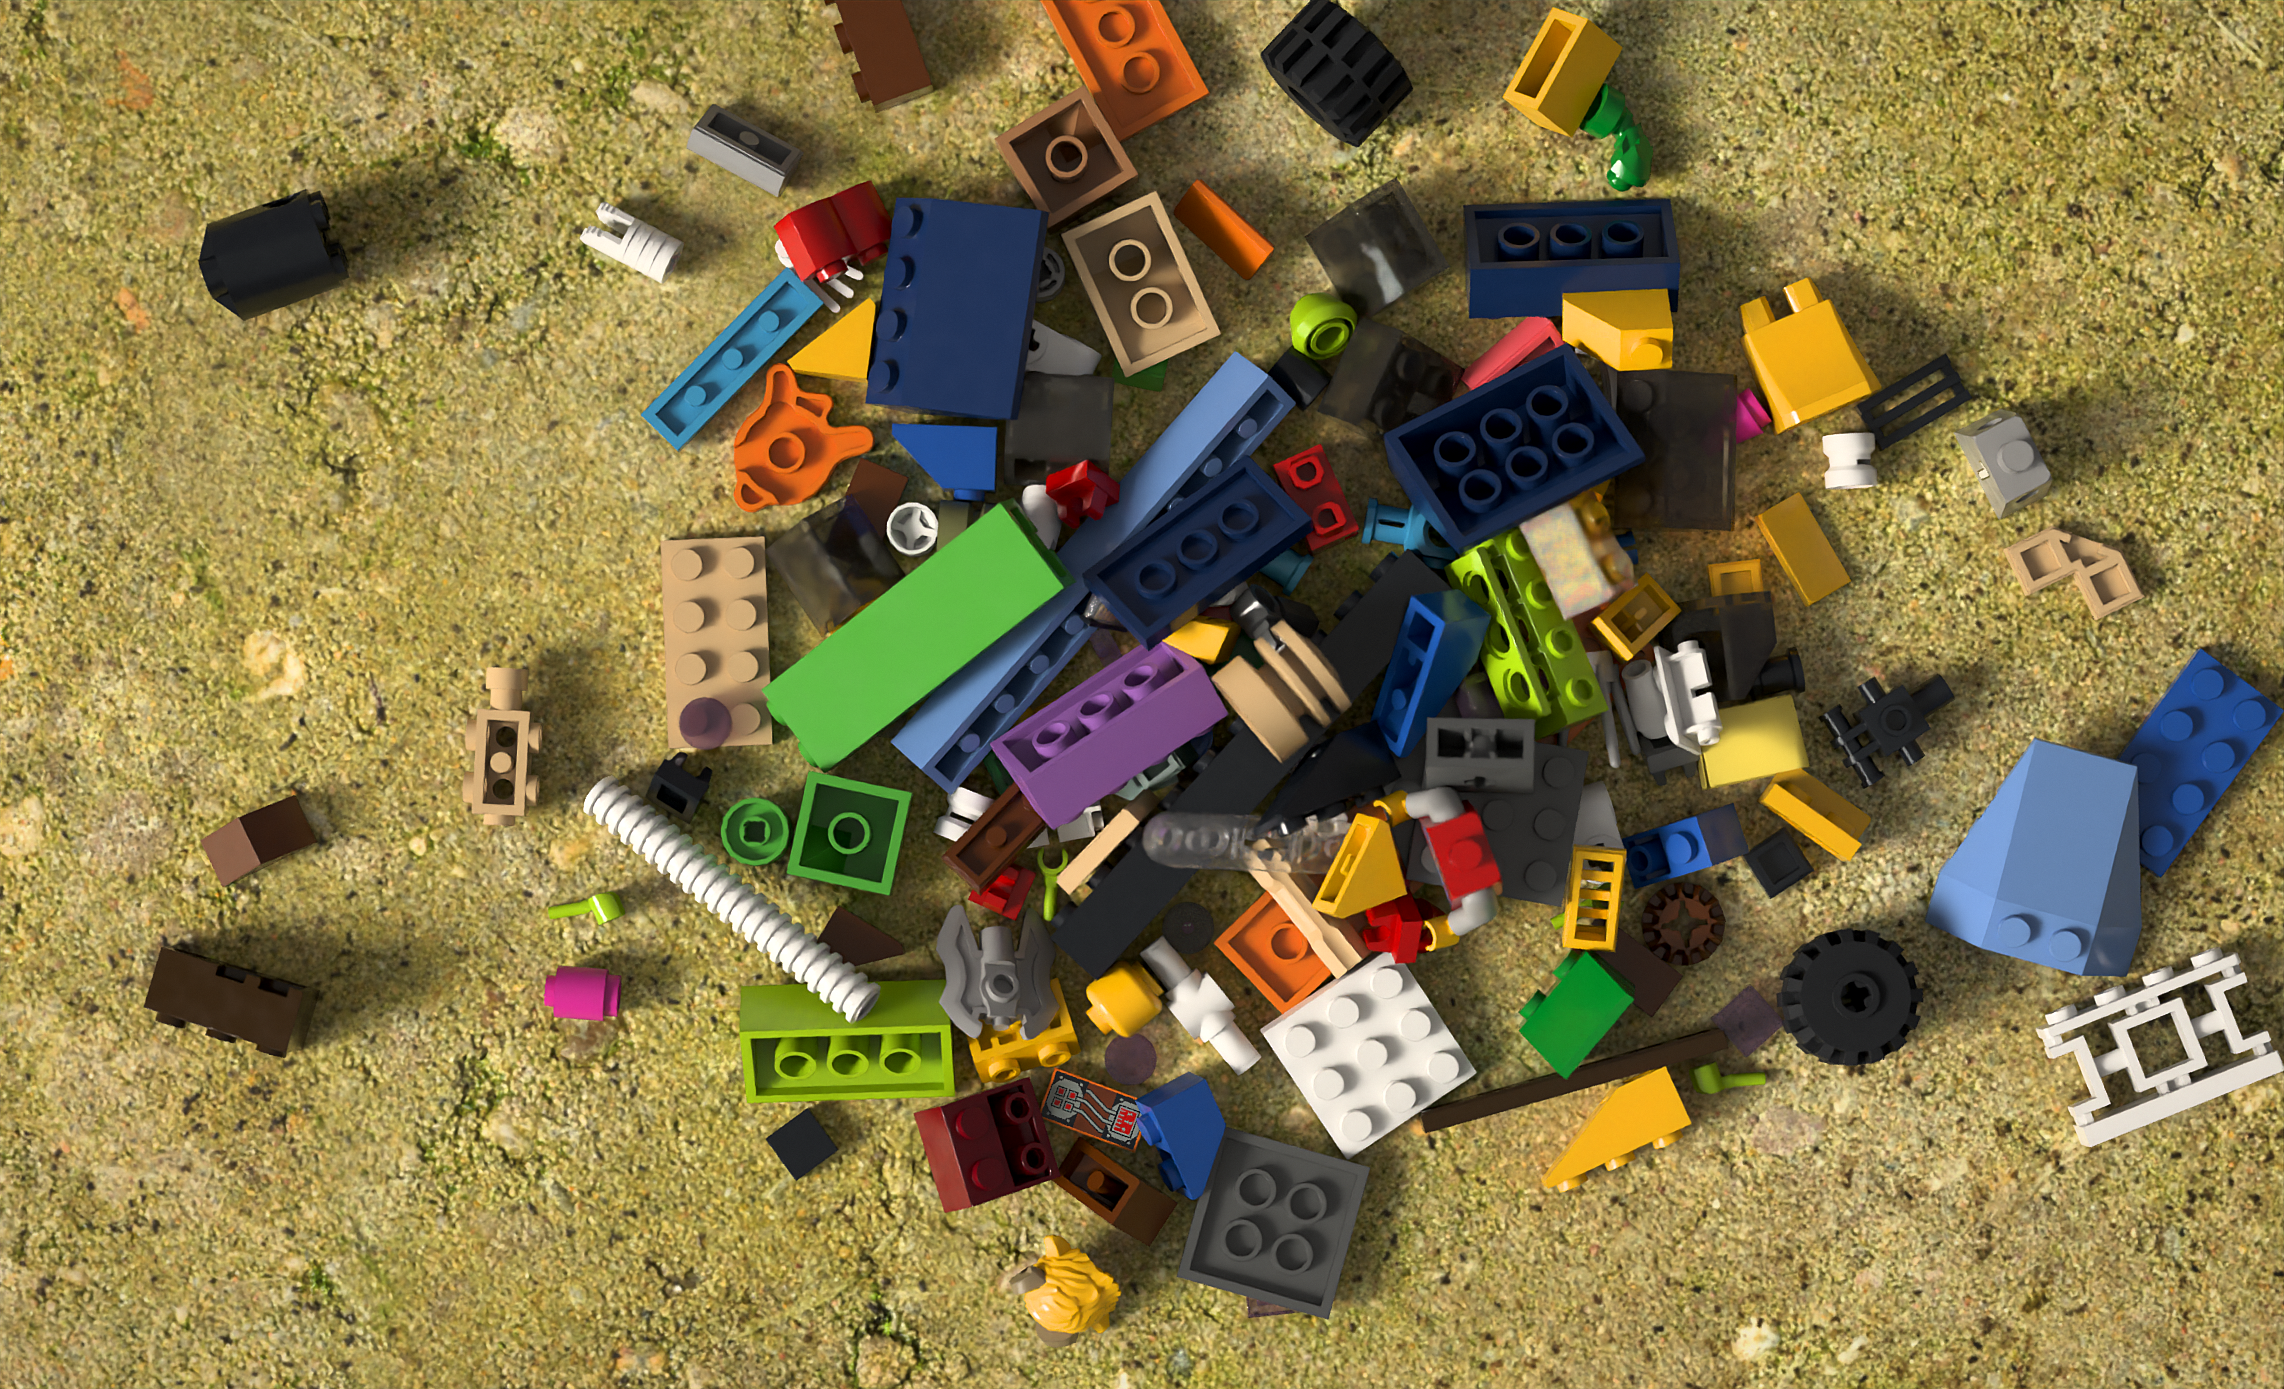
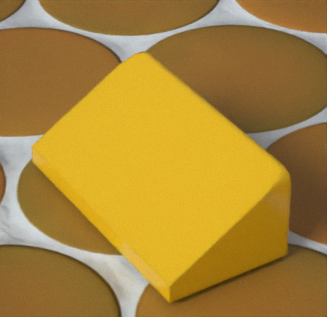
[1754,492,1851,607]

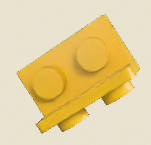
[1757,768,1871,861]
[965,978,1081,1083]

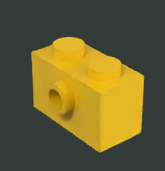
[1502,7,1623,138]

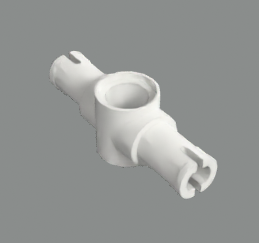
[1139,935,1261,1076]

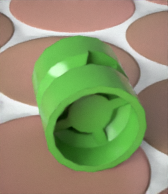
[721,797,794,866]

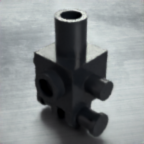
[1818,673,1955,789]

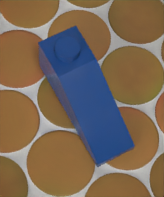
[1370,589,1491,758]

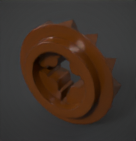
[1641,882,1726,966]

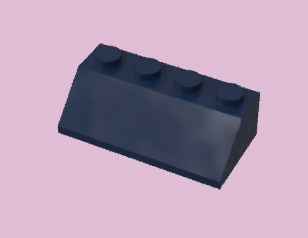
[1463,199,1680,319]

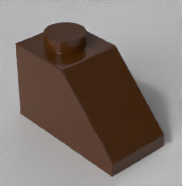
[1051,1137,1178,1247]

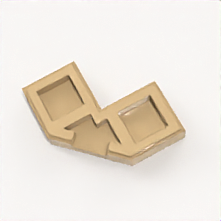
[2003,526,2145,620]

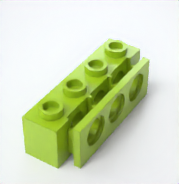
[1444,519,1609,741]

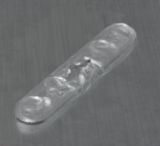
[1143,811,1353,874]

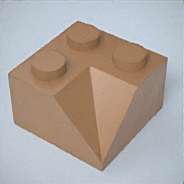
[995,85,1138,235]

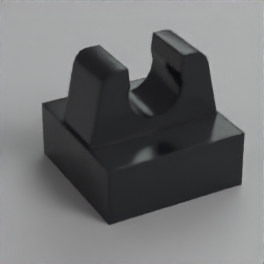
[645,752,712,824]

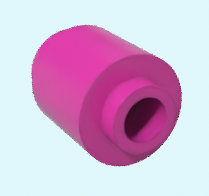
[544,965,622,1021]

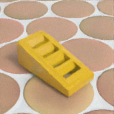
[1163,615,1242,665]
[1562,844,1627,952]

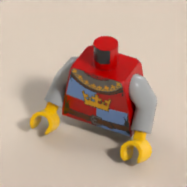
[1373,787,1503,951]

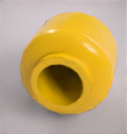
[1086,960,1165,1038]

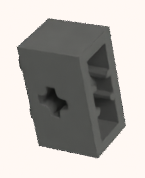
[1426,718,1535,793]

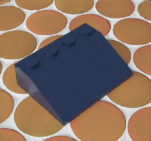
[865,198,1049,421]
[1384,342,1646,555]

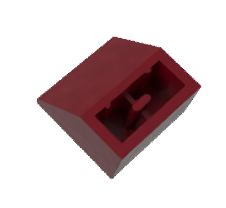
[913,1077,1061,1213]

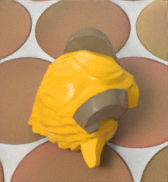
[1009,1235,1122,1348]

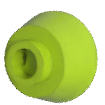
[1289,292,1358,360]

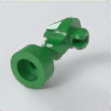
[1579,83,1653,192]

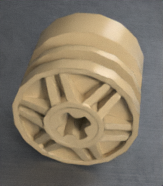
[1211,620,1352,763]

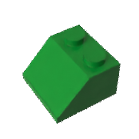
[1518,949,1635,1079]

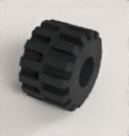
[1261,0,1413,147]
[1776,928,1923,1066]

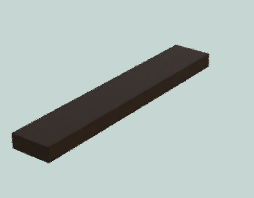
[1418,1027,1729,1133]

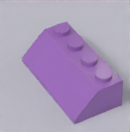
[990,641,1228,830]

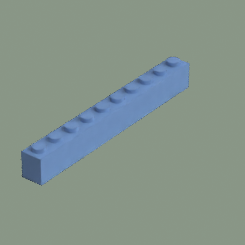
[891,351,1296,795]

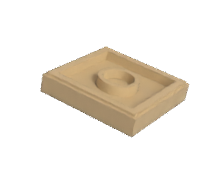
[1057,788,1161,895]

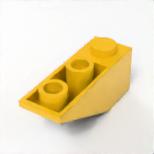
[1541,1066,1692,1192]

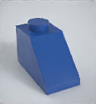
[892,423,998,502]

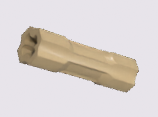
[1238,831,1372,979]

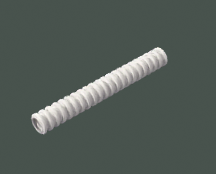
[584,775,880,1023]

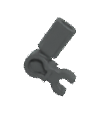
[1229,584,1320,653]

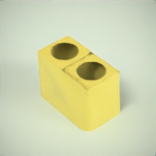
[1697,694,1810,790]

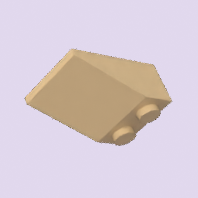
[1059,190,1221,377]

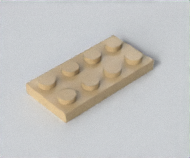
[661,536,774,749]

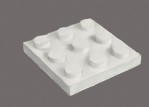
[1260,951,1477,1160]

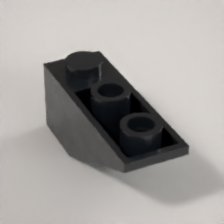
[1253,720,1402,838]

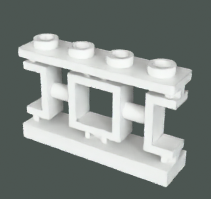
[2036,946,2284,1147]

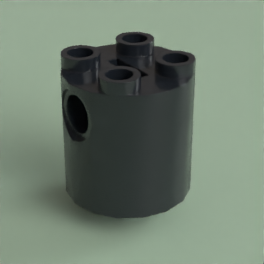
[198,189,350,321]

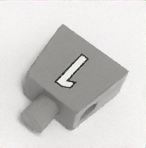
[1954,409,2053,520]

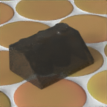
[1614,370,1737,532]

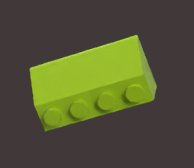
[739,979,955,1103]

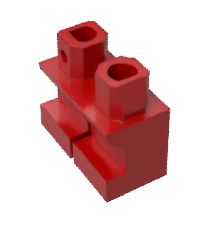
[1270,444,1360,556]

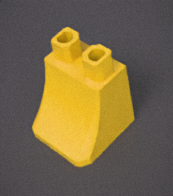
[1738,277,1882,436]

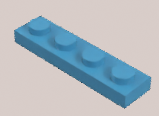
[641,267,825,453]

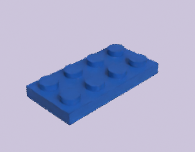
[2116,648,2284,878]

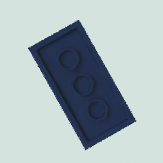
[1082,454,1314,651]

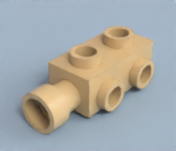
[462,667,543,826]

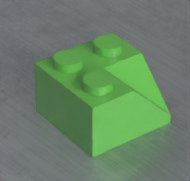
[786,771,914,896]

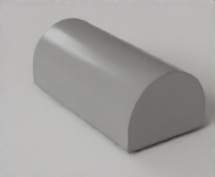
[686,104,804,198]

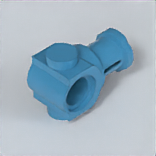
[1361,497,1457,572]

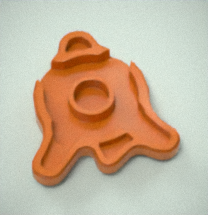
[734,363,875,513]

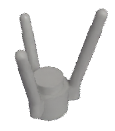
[1556,650,1641,768]

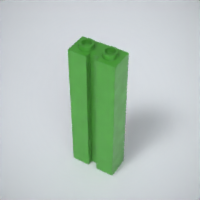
[762,497,1077,773]

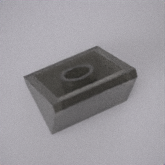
[765,493,906,638]

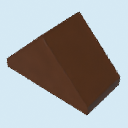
[200,795,318,888]
[817,905,906,966]

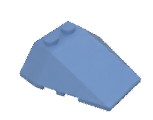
[1924,737,2142,977]

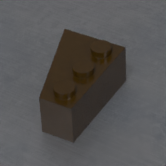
[143,946,320,1058]

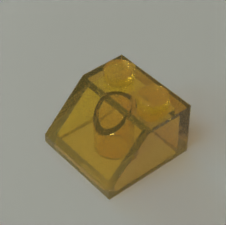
[1519,490,1639,620]

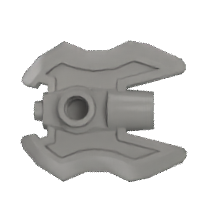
[936,905,1060,1041]

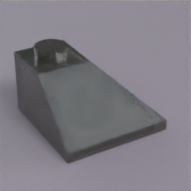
[1658,591,1777,703]

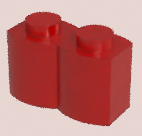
[774,180,892,284]

